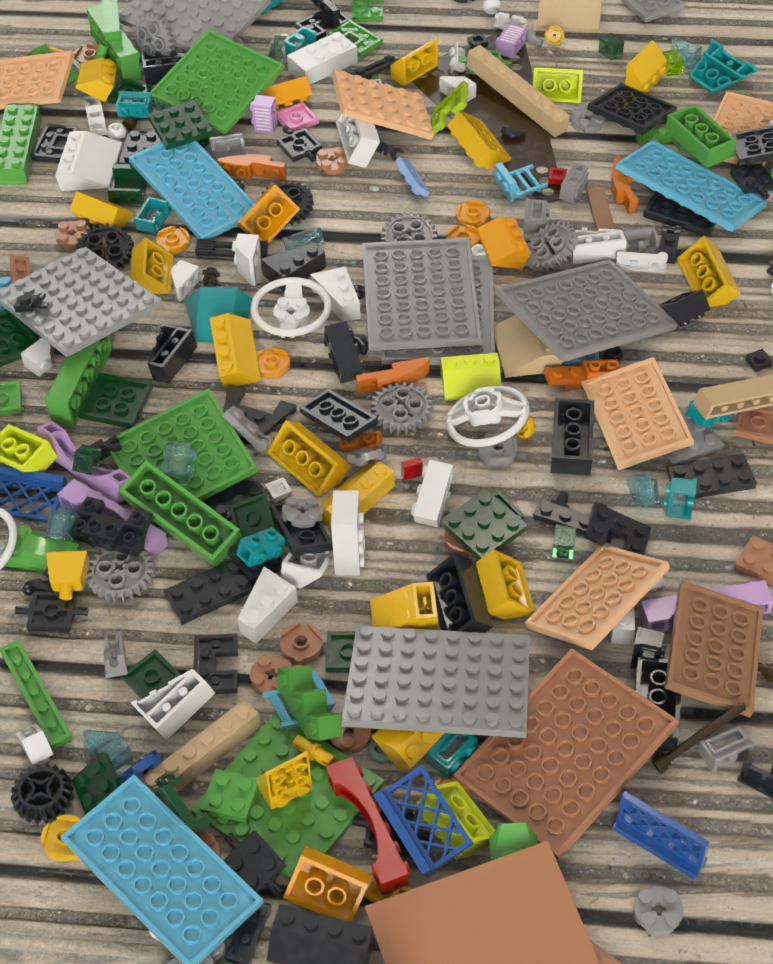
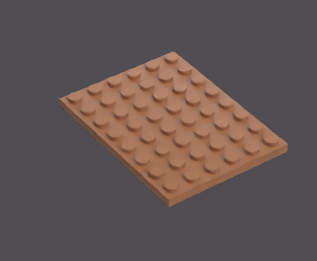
[453,648,679,860]

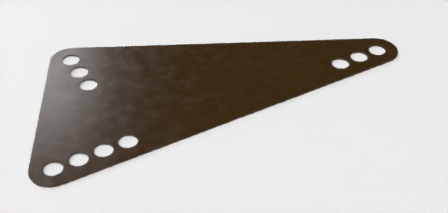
[412,31,561,203]

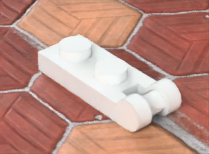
[616,251,668,273]

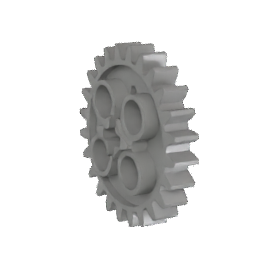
[131,12,176,59]
[381,212,438,242]
[526,221,578,272]
[370,382,433,434]
[87,549,155,603]

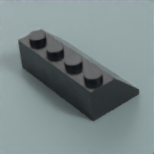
[426,552,493,633]
[267,904,375,964]

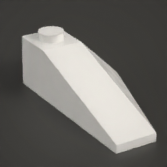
[281,525,329,589]

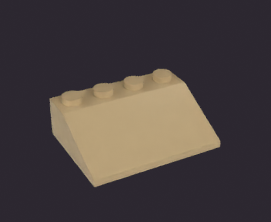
[537,0,602,32]
[494,315,562,378]

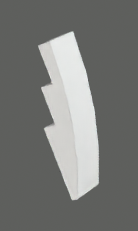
[83,95,108,136]

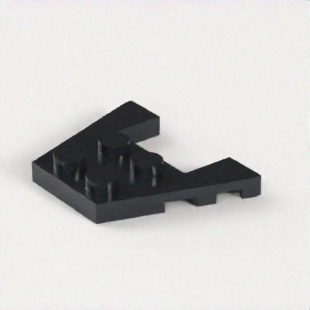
[223,385,297,443]

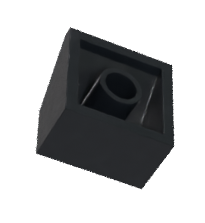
[659,289,711,327]

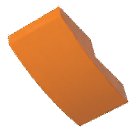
[340,430,383,452]

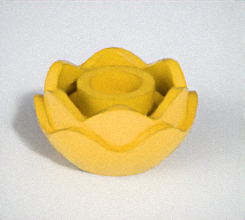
[544,25,564,45]
[517,416,536,439]

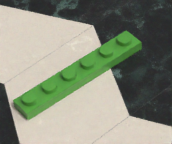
[0,640,73,750]

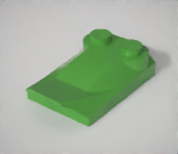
[3,525,80,573]
[489,822,538,861]

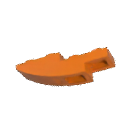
[217,155,287,181]
[611,155,638,214]
[356,357,429,394]
[543,360,621,391]

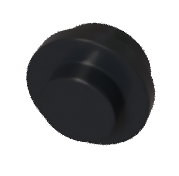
[604,346,623,362]

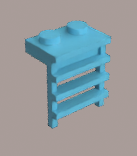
[494,162,548,203]
[262,670,336,731]

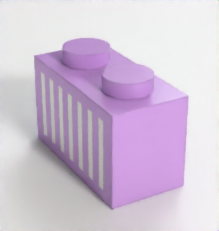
[495,23,527,58]
[250,95,278,134]

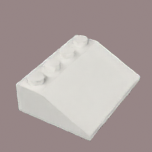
[55,131,123,191]

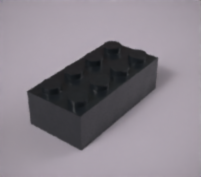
[551,398,595,476]
[634,656,681,751]

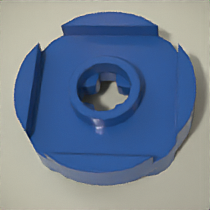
[118,750,162,784]

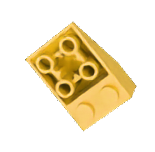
[370,582,438,630]
[257,751,312,810]

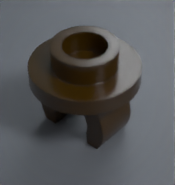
[202,267,220,286]

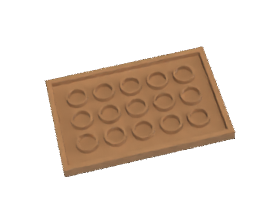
[664,580,763,717]

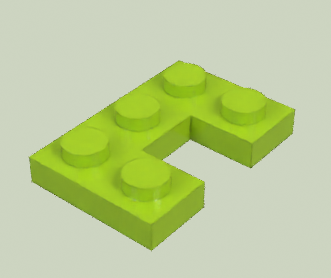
[431,80,469,134]

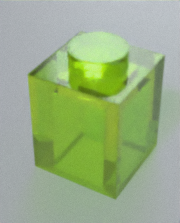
[662,49,684,76]

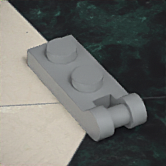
[222,406,273,452]

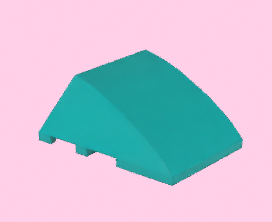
[689,39,759,94]
[185,287,252,342]

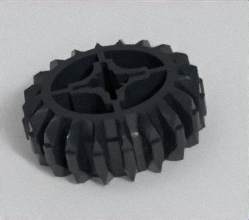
[11,763,74,825]

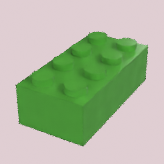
[666,104,736,168]

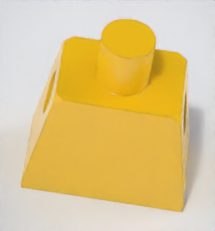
[46,551,90,600]

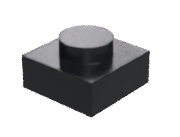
[467,33,488,49]
[745,349,773,372]

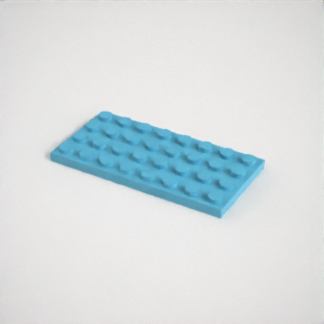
[615,140,768,232]
[129,141,254,239]
[60,775,264,964]

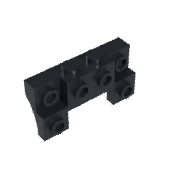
[68,496,154,557]

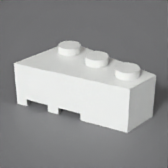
[569,227,626,265]
[310,267,361,322]
[411,460,456,528]
[238,567,298,644]
[131,669,215,741]

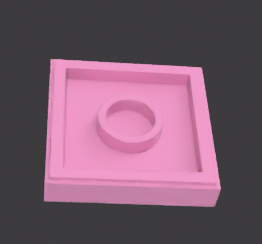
[277,102,319,131]

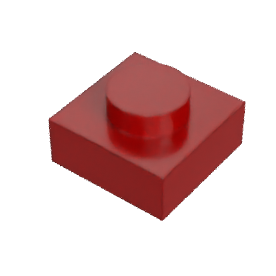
[548,167,567,185]
[401,457,423,480]

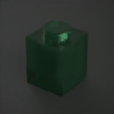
[598,33,624,61]
[72,444,102,475]
[552,525,577,559]

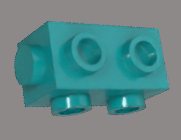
[236,527,286,567]

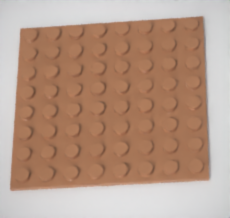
[365,841,600,964]

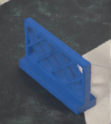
[0,466,68,523]
[374,765,473,878]
[612,791,710,880]

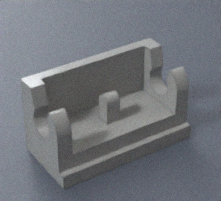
[209,133,246,162]
[104,631,128,678]

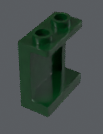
[107,164,147,204]
[151,773,213,834]

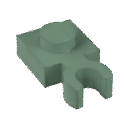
[268,35,284,62]

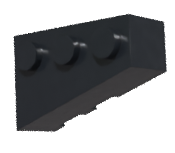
[141,51,185,85]

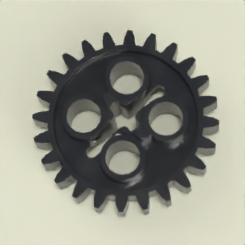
[262,180,314,227]
[76,223,134,269]

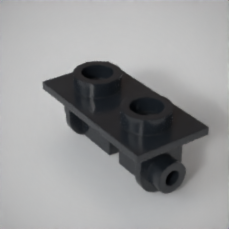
[737,762,773,799]

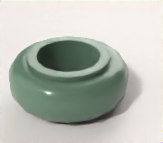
[368,740,391,764]

